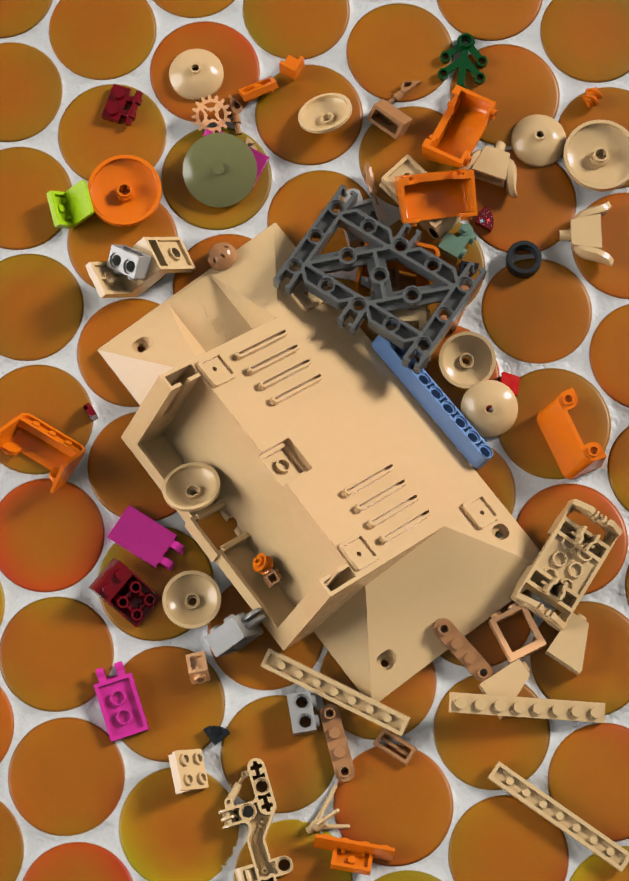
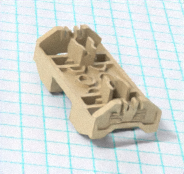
[510,499,623,631]

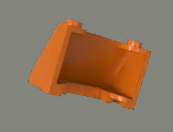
[422,84,497,168]
[394,169,478,227]
[537,388,607,480]

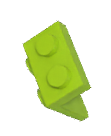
[46,180,94,229]

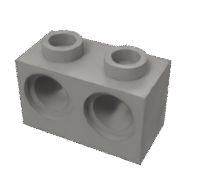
[107,245,152,281]
[287,690,320,736]

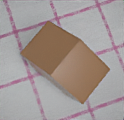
[263,569,283,588]

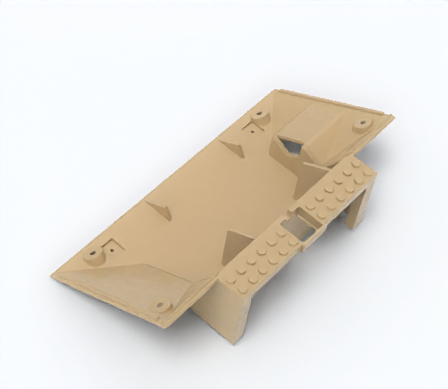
[97,222,540,702]

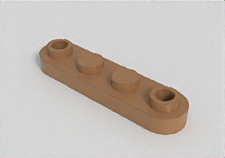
[433,618,493,682]
[320,704,355,783]

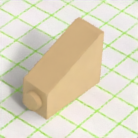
[545,613,589,676]
[478,659,530,720]

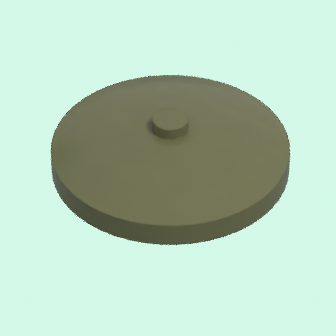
[183,133,257,208]

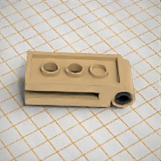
[379,154,461,241]

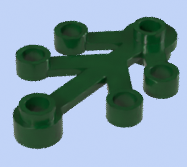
[438,33,487,97]

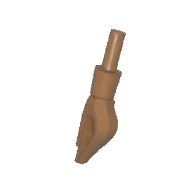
[387,81,422,104]
[228,95,243,135]
[364,162,379,206]

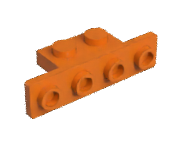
[313,834,395,876]

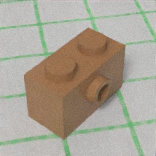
[366,99,413,139]

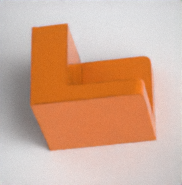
[279,55,305,80]

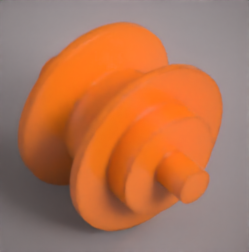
[582,87,602,108]
[253,553,273,575]

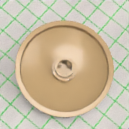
[563,120,629,192]

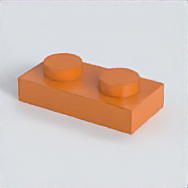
[238,76,279,102]

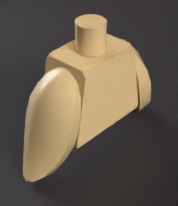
[459,141,517,198]
[559,201,614,267]

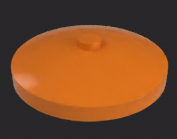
[88,155,162,227]

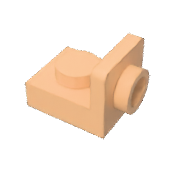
[185,651,211,685]

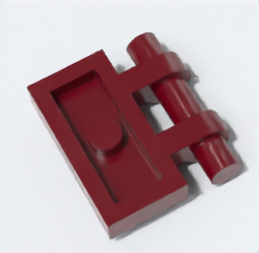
[101,84,143,126]

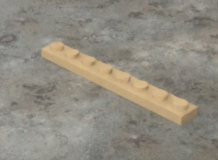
[260,648,411,736]
[448,692,605,723]
[488,761,629,872]

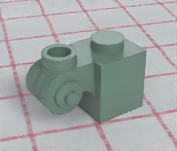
[438,224,477,264]

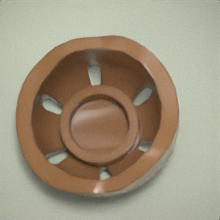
[207,242,239,270]

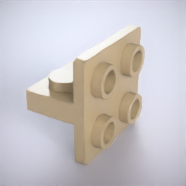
[168,749,209,795]

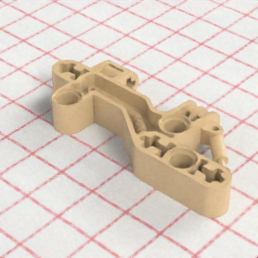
[218,758,294,881]

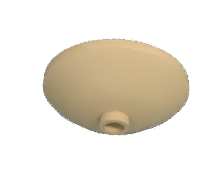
[169,49,224,100]
[298,93,352,134]
[511,114,566,167]
[439,331,496,389]
[461,380,518,437]
[162,462,221,512]
[162,570,221,629]

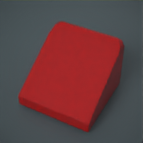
[500,372,520,396]

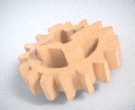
[192,95,231,133]

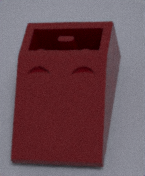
[89,558,162,628]

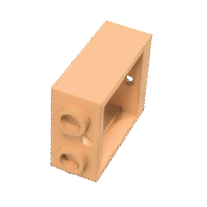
[488,603,546,664]

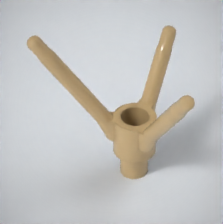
[305,784,350,834]

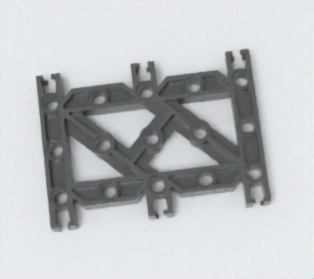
[273,184,486,375]

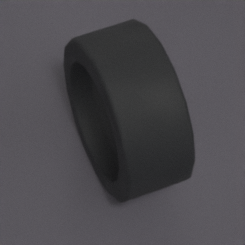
[506,241,542,278]

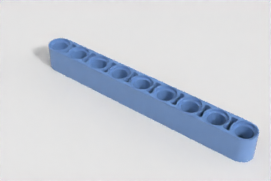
[372,335,493,469]

